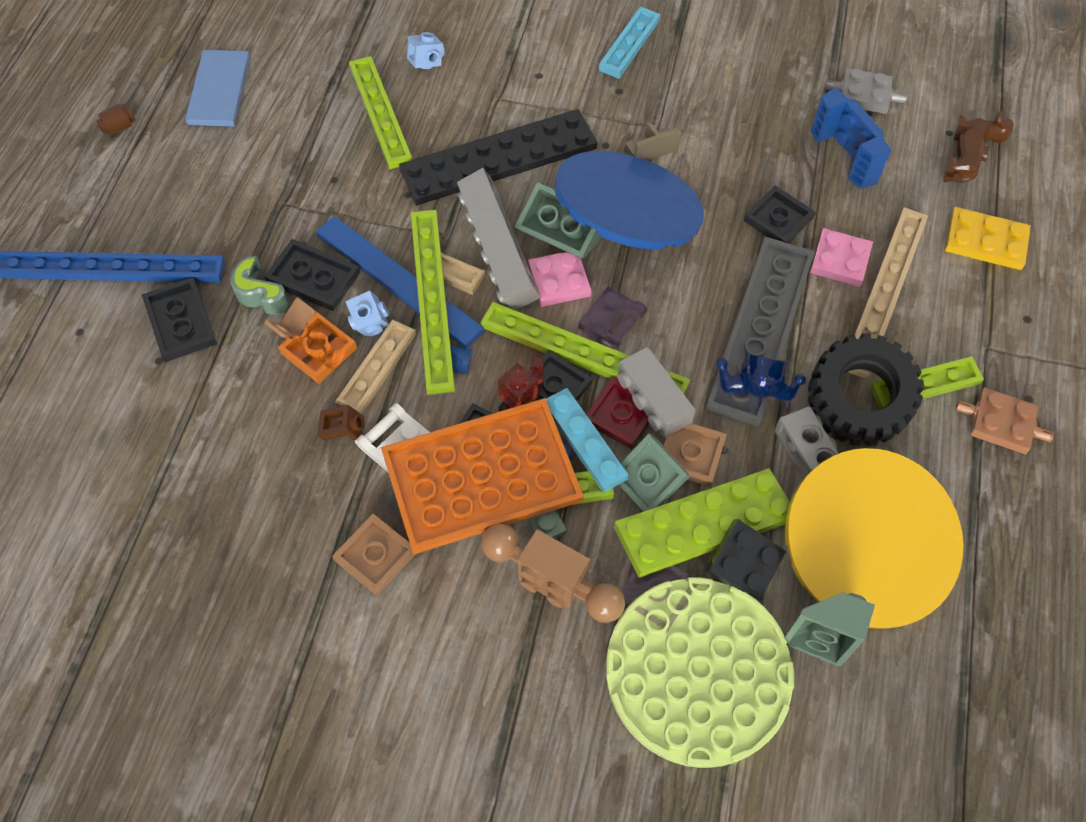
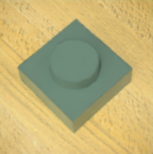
[527,510,567,540]

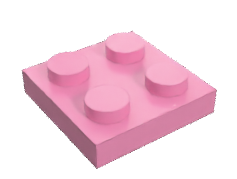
[810,228,873,287]
[528,252,591,307]

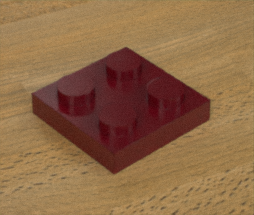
[586,377,649,449]

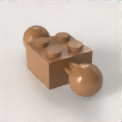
[481,524,625,623]

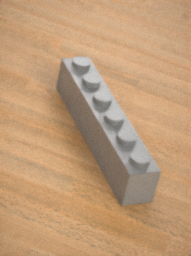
[457,168,541,311]

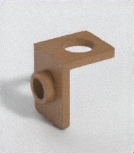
[264,298,317,339]

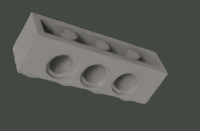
[775,406,839,479]

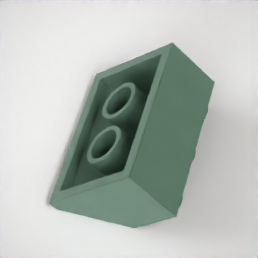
[514,182,601,259]
[784,592,875,667]

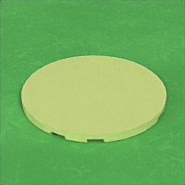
[606,577,794,768]

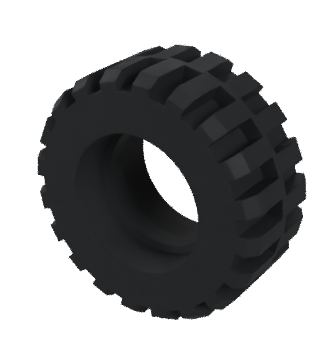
[808,333,924,446]

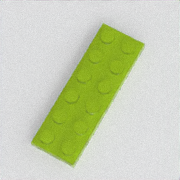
[614,468,790,577]

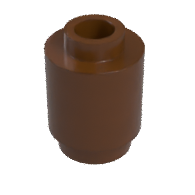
[96,103,136,136]

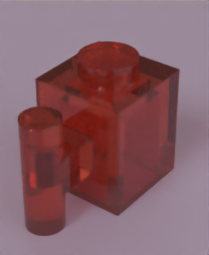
[498,358,543,408]

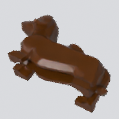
[944,111,1014,182]

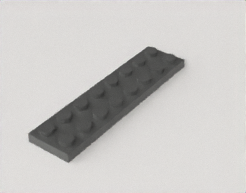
[705,237,815,427]

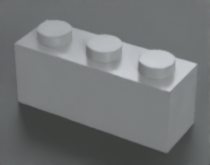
[617,347,695,438]

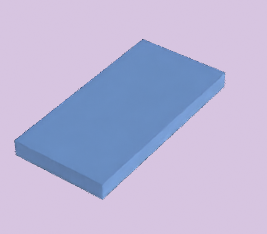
[185,50,251,127]

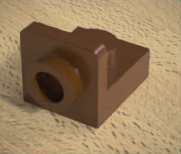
[317,405,365,441]

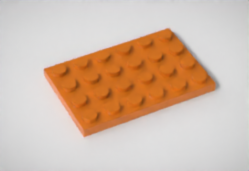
[381,398,584,555]

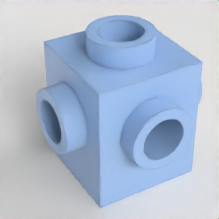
[407,32,444,69]
[346,291,389,336]

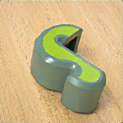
[230,256,289,315]

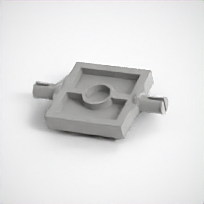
[825,68,907,114]

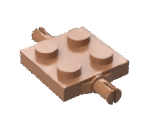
[955,387,1054,455]

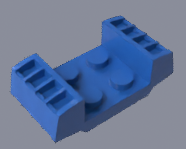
[811,87,892,188]

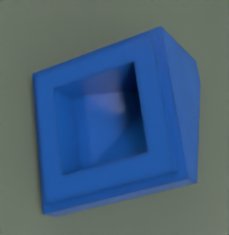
[450,346,473,374]

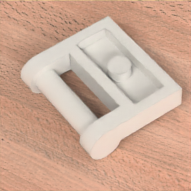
[355,403,430,472]

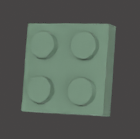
[619,434,691,512]

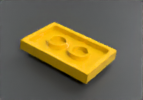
[945,207,1031,270]

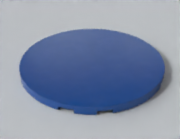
[554,151,704,249]

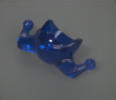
[716,353,806,401]

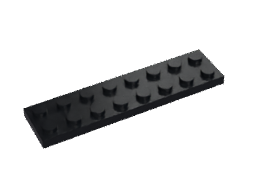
[399,109,598,206]

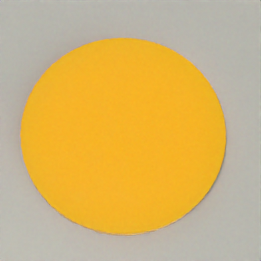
[785,448,963,629]

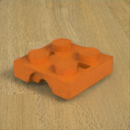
[278,312,357,384]

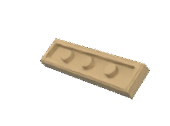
[335,319,416,414]

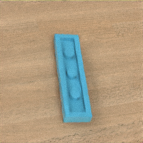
[599,6,661,79]
[546,388,628,493]

